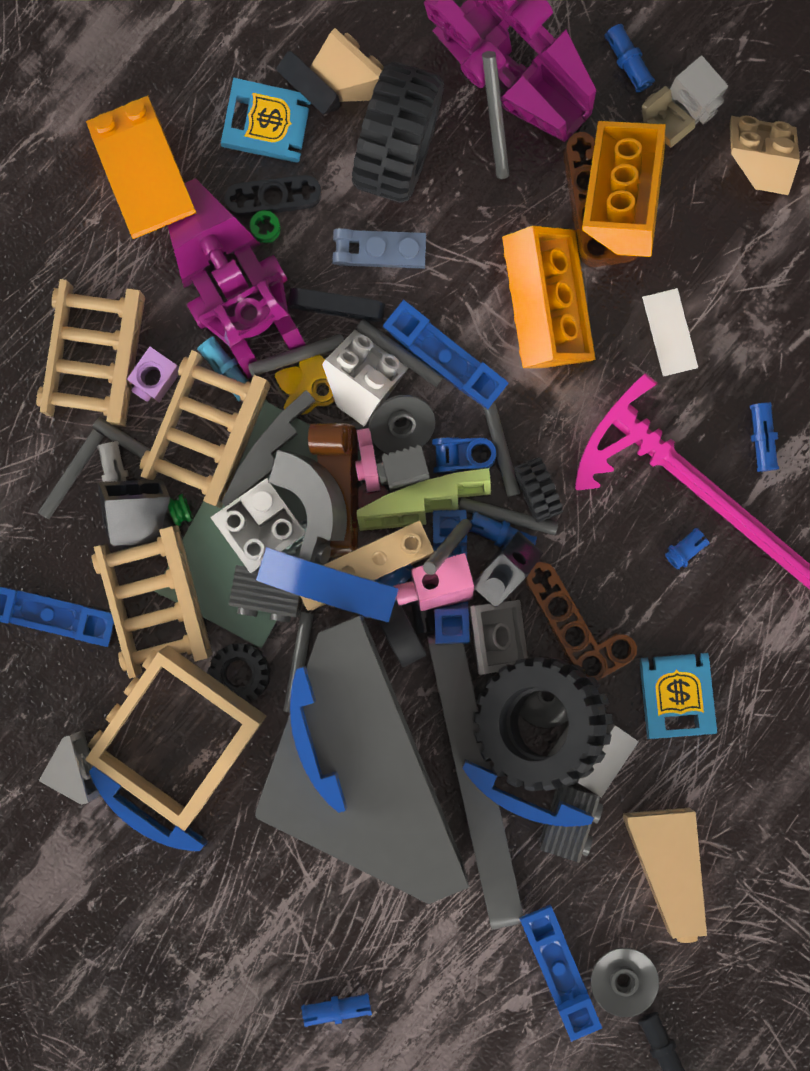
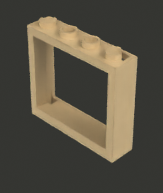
[85,645,267,832]

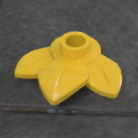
[275,355,335,415]

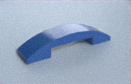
[383,299,509,410]
[433,510,470,644]
[256,547,399,622]
[0,586,114,647]
[290,666,347,813]
[462,759,594,827]
[89,766,208,851]
[519,904,602,1042]

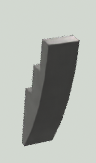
[222,390,315,507]

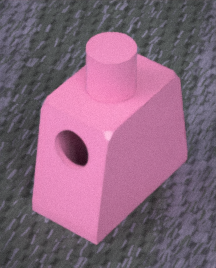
[393,553,474,611]

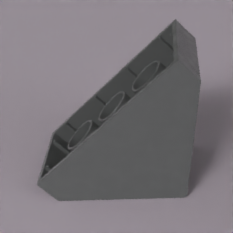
[255,615,469,904]

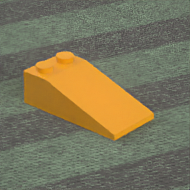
[86,96,196,239]

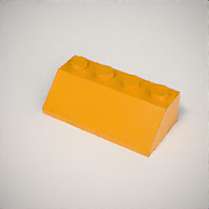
[582,121,666,257]
[502,226,595,368]

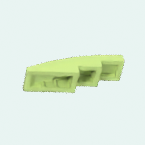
[357,468,491,531]

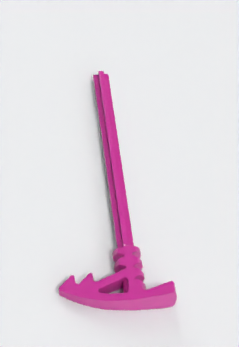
[575,373,810,590]

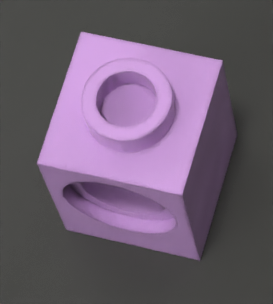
[127,347,179,403]

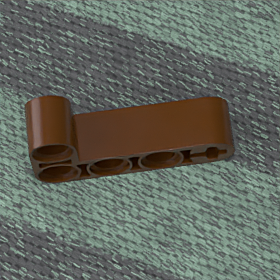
[564,132,638,267]
[308,423,358,558]
[524,562,637,680]

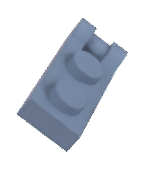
[332,228,426,269]

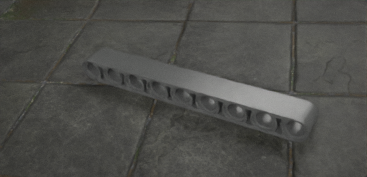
[427,633,523,930]

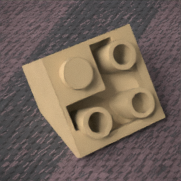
[310,28,384,102]
[730,116,800,195]

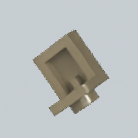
[642,86,695,148]

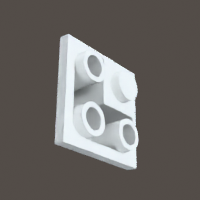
[322,330,408,426]
[210,478,306,573]

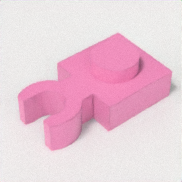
[355,428,380,493]

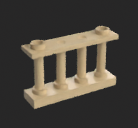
[36,279,145,427]
[140,350,271,508]
[301,521,434,611]
[92,525,213,679]

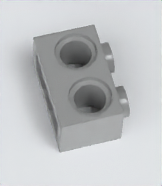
[670,55,728,125]

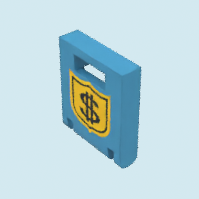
[221,78,311,163]
[640,653,717,739]

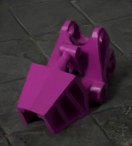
[424,0,596,142]
[167,178,306,379]

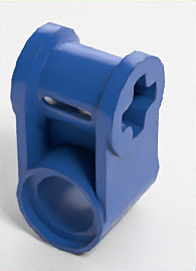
[432,438,496,474]

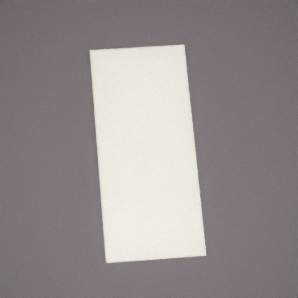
[642,288,698,377]

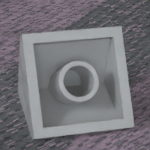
[468,600,528,675]
[547,724,639,798]
[39,730,100,805]

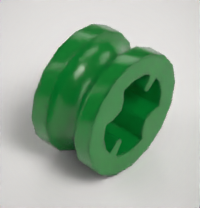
[250,210,281,244]
[168,493,193,526]

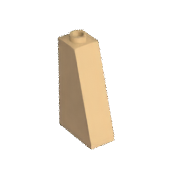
[623,807,707,943]

